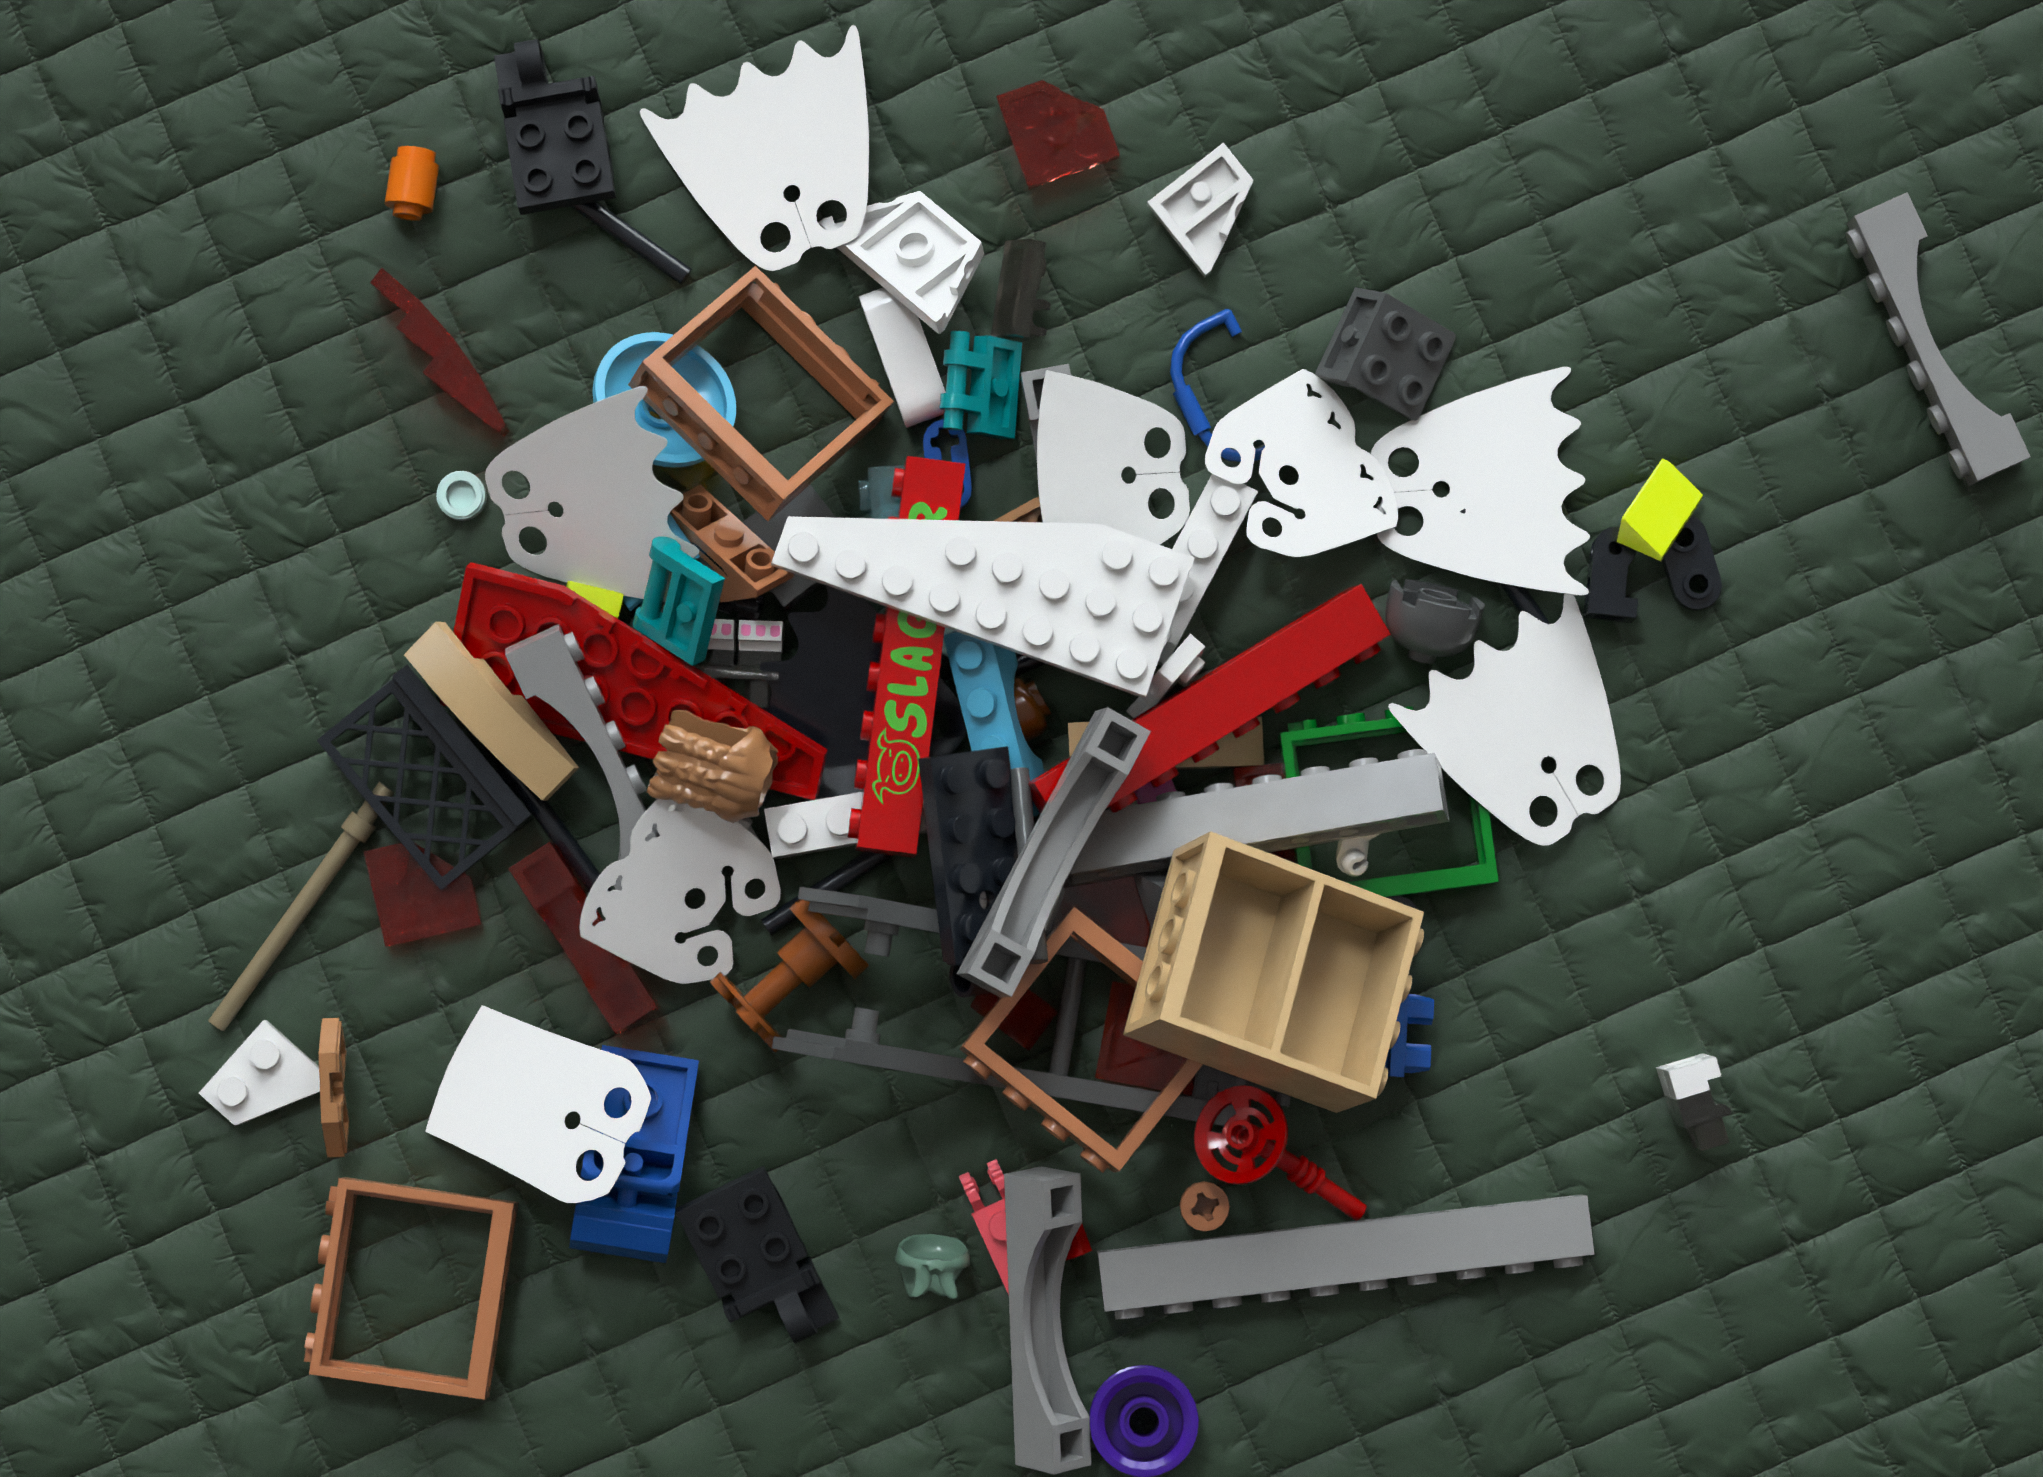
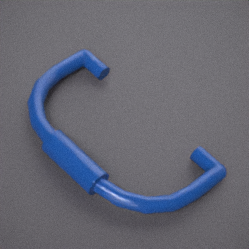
[1170,309,1265,462]

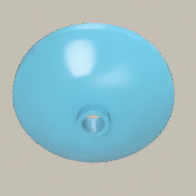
[592,332,736,467]

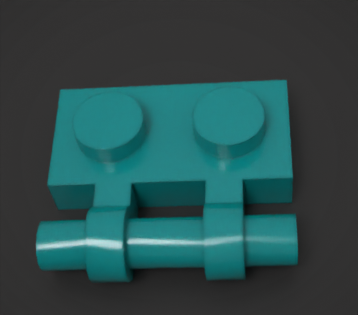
[940,331,1022,439]

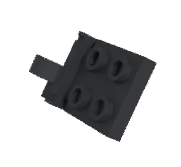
[494,39,616,215]
[675,1166,839,1344]

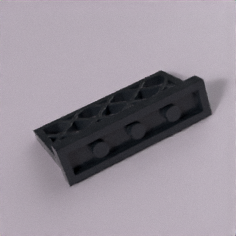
[317,665,533,892]

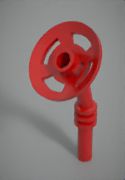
[1194,1085,1367,1221]

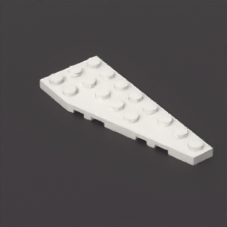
[771,516,1194,698]

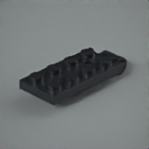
[918,746,1018,998]

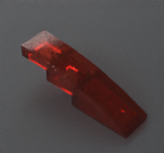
[370,268,510,437]

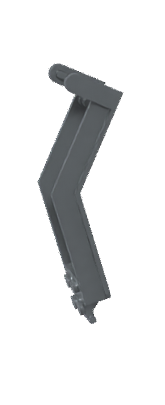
[772,887,1291,1126]

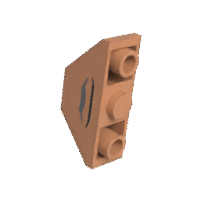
[670,485,794,602]

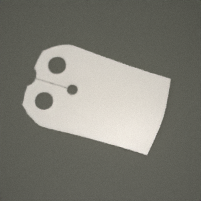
[425,1005,651,1203]

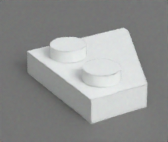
[1147,142,1254,277]
[1126,634,1205,718]
[199,1020,320,1126]

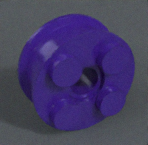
[1089,1365,1199,1477]

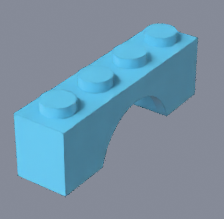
[944,631,1045,816]

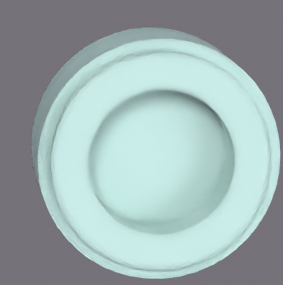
[436,471,487,521]

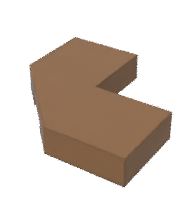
[319,1018,350,1158]

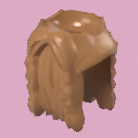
[647,710,778,823]

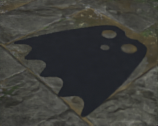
[760,585,967,799]

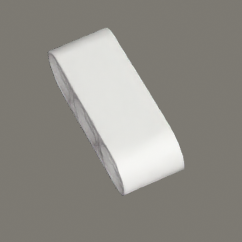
[859,287,946,428]

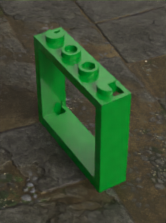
[1278,706,1499,897]

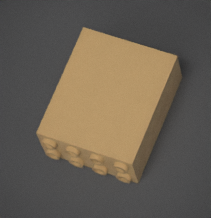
[1123,831,1424,1113]

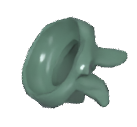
[894,1234,970,1299]

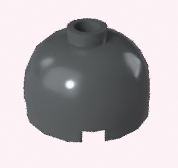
[1385,579,1485,664]

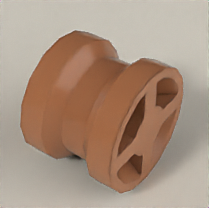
[1179,1181,1230,1231]

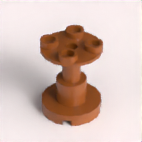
[710,900,869,1053]

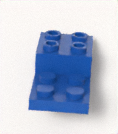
[569,1045,699,1263]

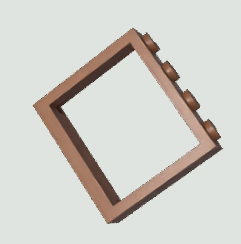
[628,266,894,521]
[960,907,1203,1173]
[304,1177,519,1400]

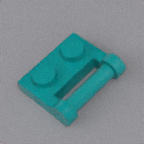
[632,537,725,666]

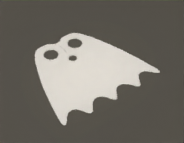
[640,25,869,271]
[1371,367,1590,595]
[485,386,699,602]
[1388,593,1621,846]

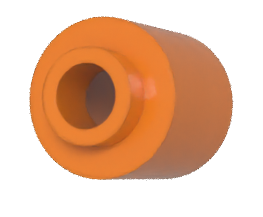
[384,146,439,221]

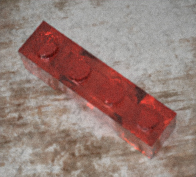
[508,842,661,1034]

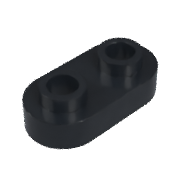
[1662,516,1722,611]

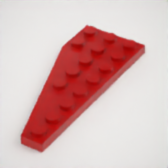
[439,562,828,800]

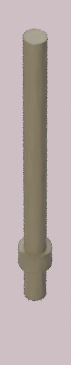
[208,782,395,1031]

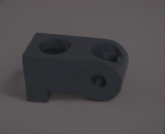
[1583,527,1638,623]

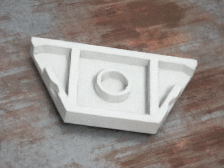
[818,191,984,334]

